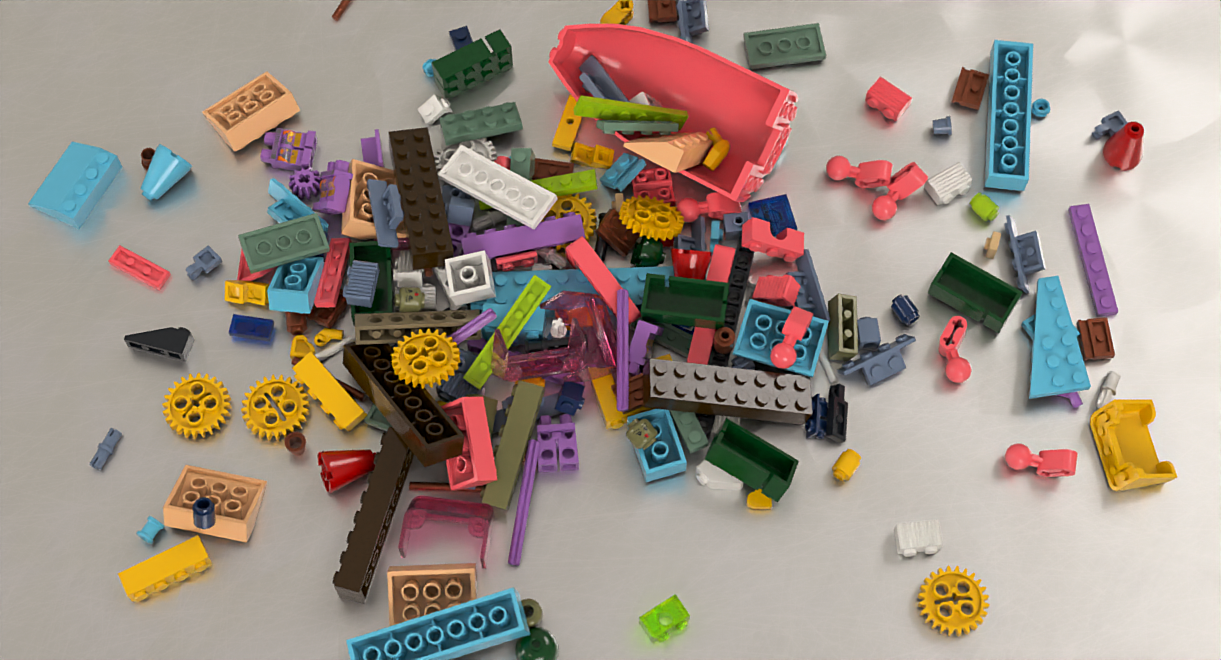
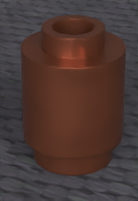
[285,312,308,336]
[713,327,735,354]

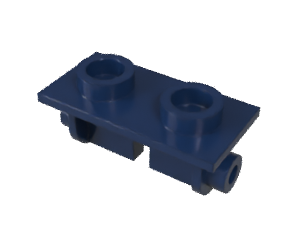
[805,394,828,439]

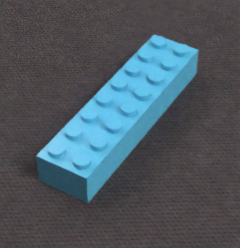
[984,40,1033,191]
[346,587,530,660]

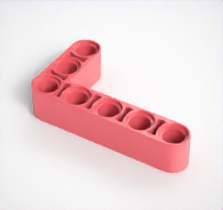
[565,236,641,325]

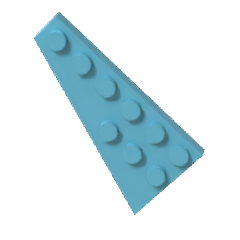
[1029,276,1091,399]

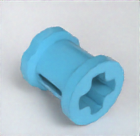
[136,516,165,545]

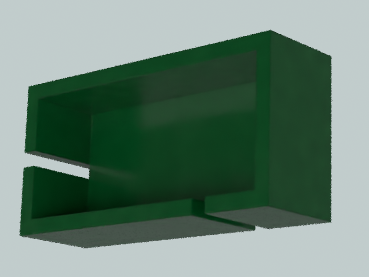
[431,29,513,99]
[349,241,395,327]
[928,252,1023,333]
[641,273,729,330]
[704,418,799,502]

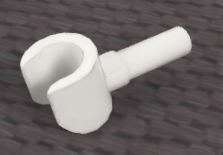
[745,275,757,304]

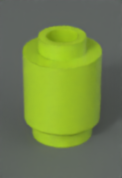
[969,193,999,222]

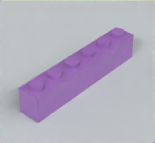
[461,212,585,260]

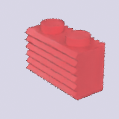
[865,76,912,121]
[752,274,801,306]

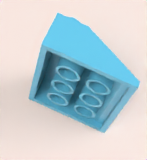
[28,142,122,229]
[733,299,829,377]

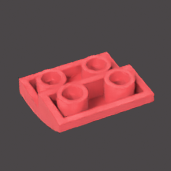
[631,167,676,207]
[495,250,538,272]

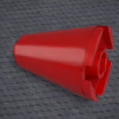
[1103,121,1144,170]
[671,248,712,280]
[317,449,376,493]

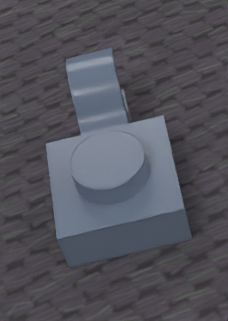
[1092,110,1128,140]
[185,245,222,281]

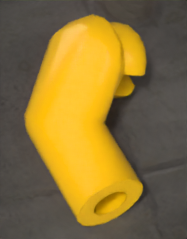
[314,328,344,346]

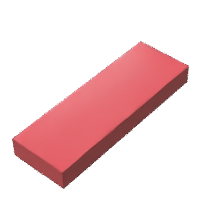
[108,245,171,291]

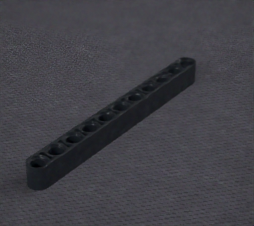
[696,236,755,439]

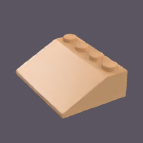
[202,71,300,152]
[623,132,713,173]
[341,159,406,239]
[163,465,267,542]
[387,563,477,626]

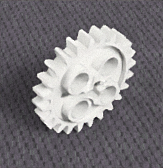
[434,137,497,186]

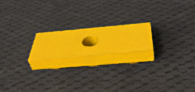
[552,94,583,151]

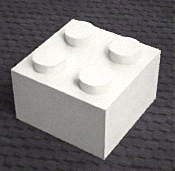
[445,250,496,306]

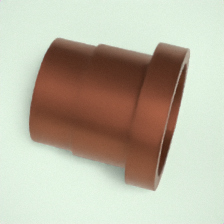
[141,148,155,170]
[285,432,306,456]

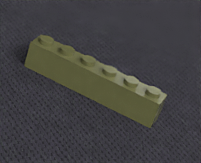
[480,380,545,510]

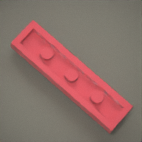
[314,238,352,308]

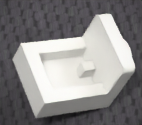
[418,94,453,125]

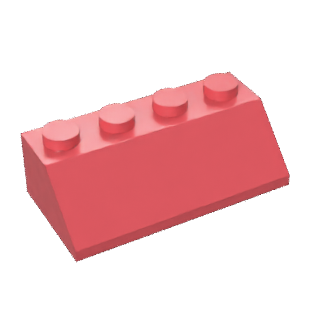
[440,397,498,491]

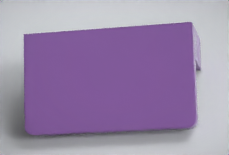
[361,129,384,167]

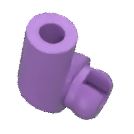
[1057,392,1083,408]

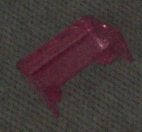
[539,291,617,382]
[491,318,587,382]
[398,496,495,569]

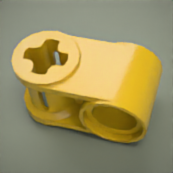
[600,0,634,25]

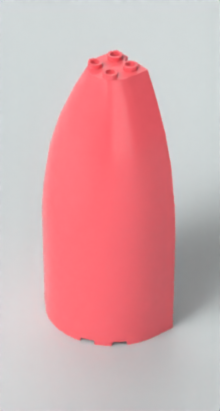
[548,24,798,202]

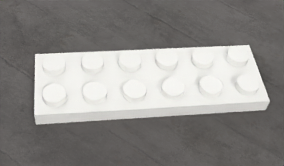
[438,145,558,230]

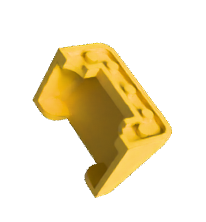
[1090,399,1177,491]

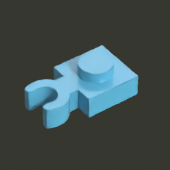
[710,221,723,259]

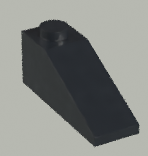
[124,327,194,362]

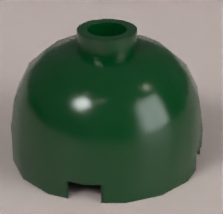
[630,235,666,268]
[515,627,559,660]

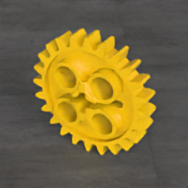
[541,193,597,252]
[619,195,684,241]
[391,329,460,389]
[162,373,232,439]
[241,374,310,441]
[917,566,990,637]

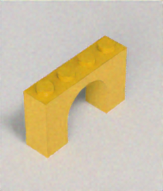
[591,354,672,429]

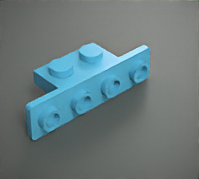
[267,178,329,232]

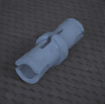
[89,428,122,471]

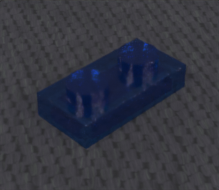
[228,314,274,342]

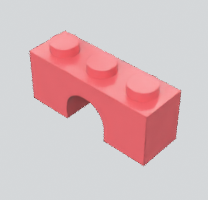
[741,217,804,262]

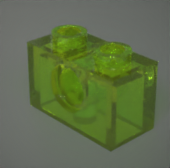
[639,594,690,644]

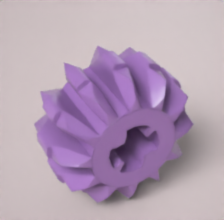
[289,166,322,201]

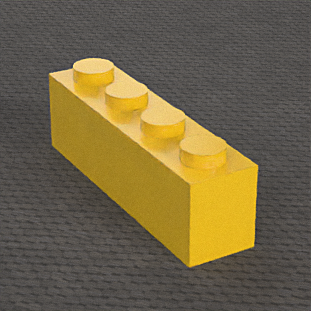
[292,352,367,432]
[118,535,212,602]

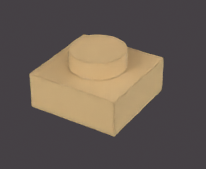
[611,193,624,213]
[984,231,1001,259]

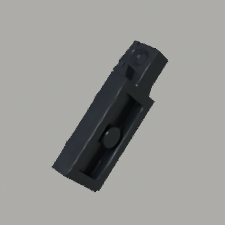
[826,384,848,443]

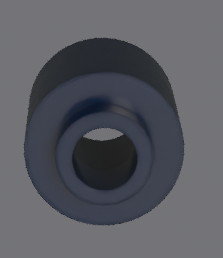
[891,294,920,326]
[192,497,216,529]

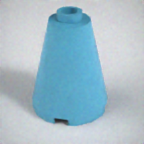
[140,144,192,201]

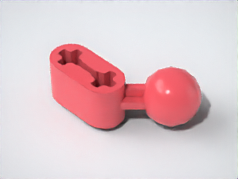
[826,156,893,188]
[872,162,928,221]
[676,192,742,223]
[770,306,814,369]
[938,316,972,383]
[1005,444,1078,477]

